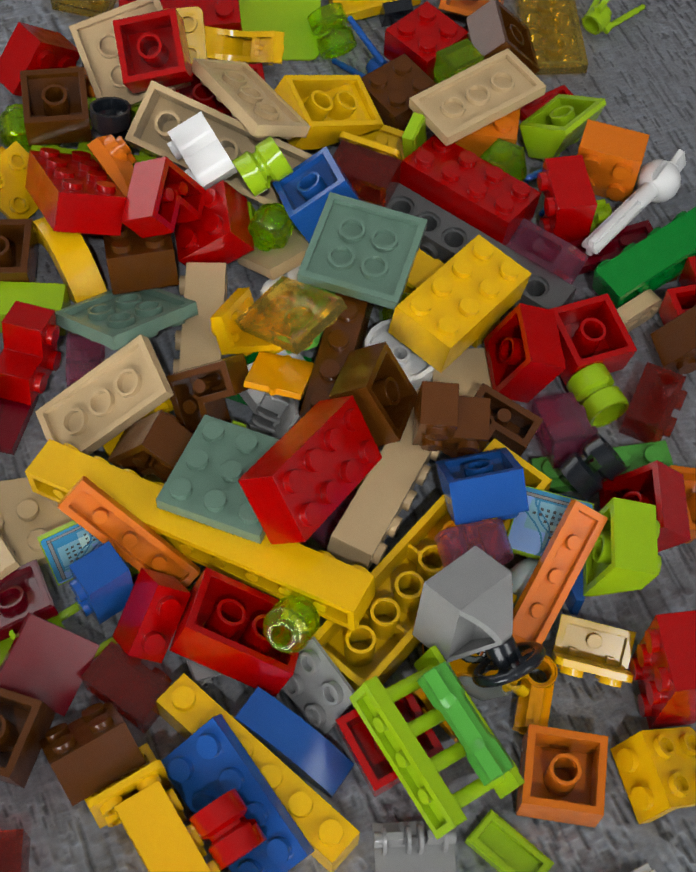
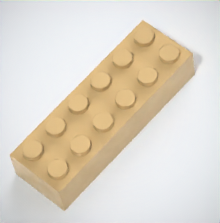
[125,80,312,221]

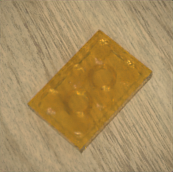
[235,276,347,355]

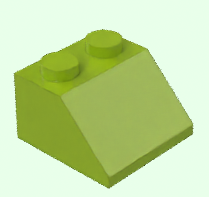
[519,94,606,160]
[583,497,662,597]

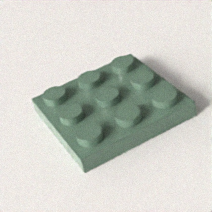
[297,192,428,310]
[55,288,198,350]
[156,415,279,544]

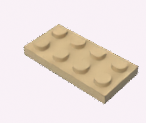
[409,48,546,146]
[192,58,310,139]
[35,334,174,455]

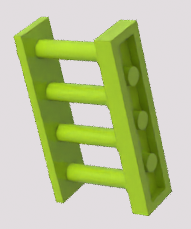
[349,645,525,840]

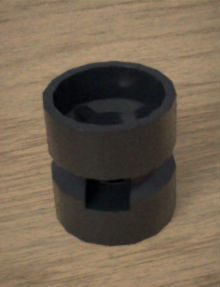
[90,97,133,149]
[558,432,627,500]

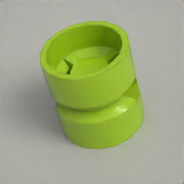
[232,136,293,197]
[566,363,629,428]

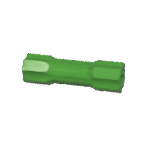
[417,661,515,786]

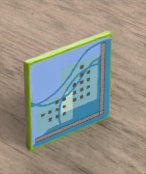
[503,486,595,560]
[37,520,103,586]

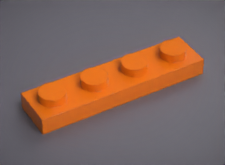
[57,475,200,588]
[512,499,608,644]

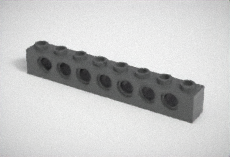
[347,162,576,310]

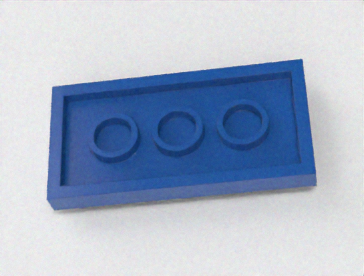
[161,714,315,872]

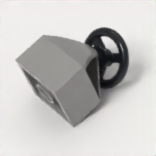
[412,546,546,688]

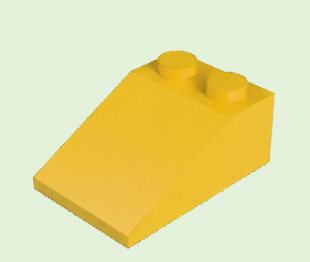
[274,75,384,150]

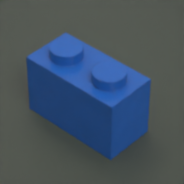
[69,541,134,625]

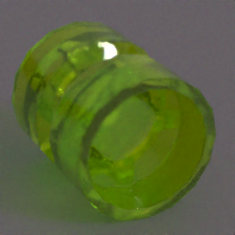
[307,3,357,59]

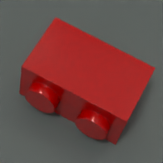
[112,567,191,663]

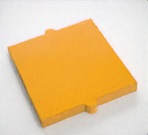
[243,351,314,400]

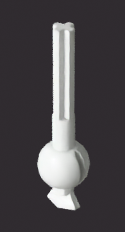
[581,149,686,256]

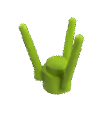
[581,0,646,35]

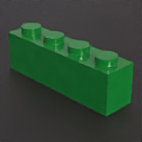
[592,207,696,309]

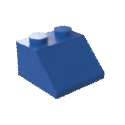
[272,146,360,243]
[435,448,529,527]

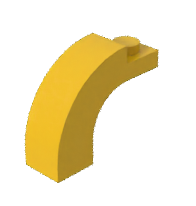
[204,26,285,66]
[33,217,107,304]

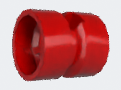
[189,788,267,871]

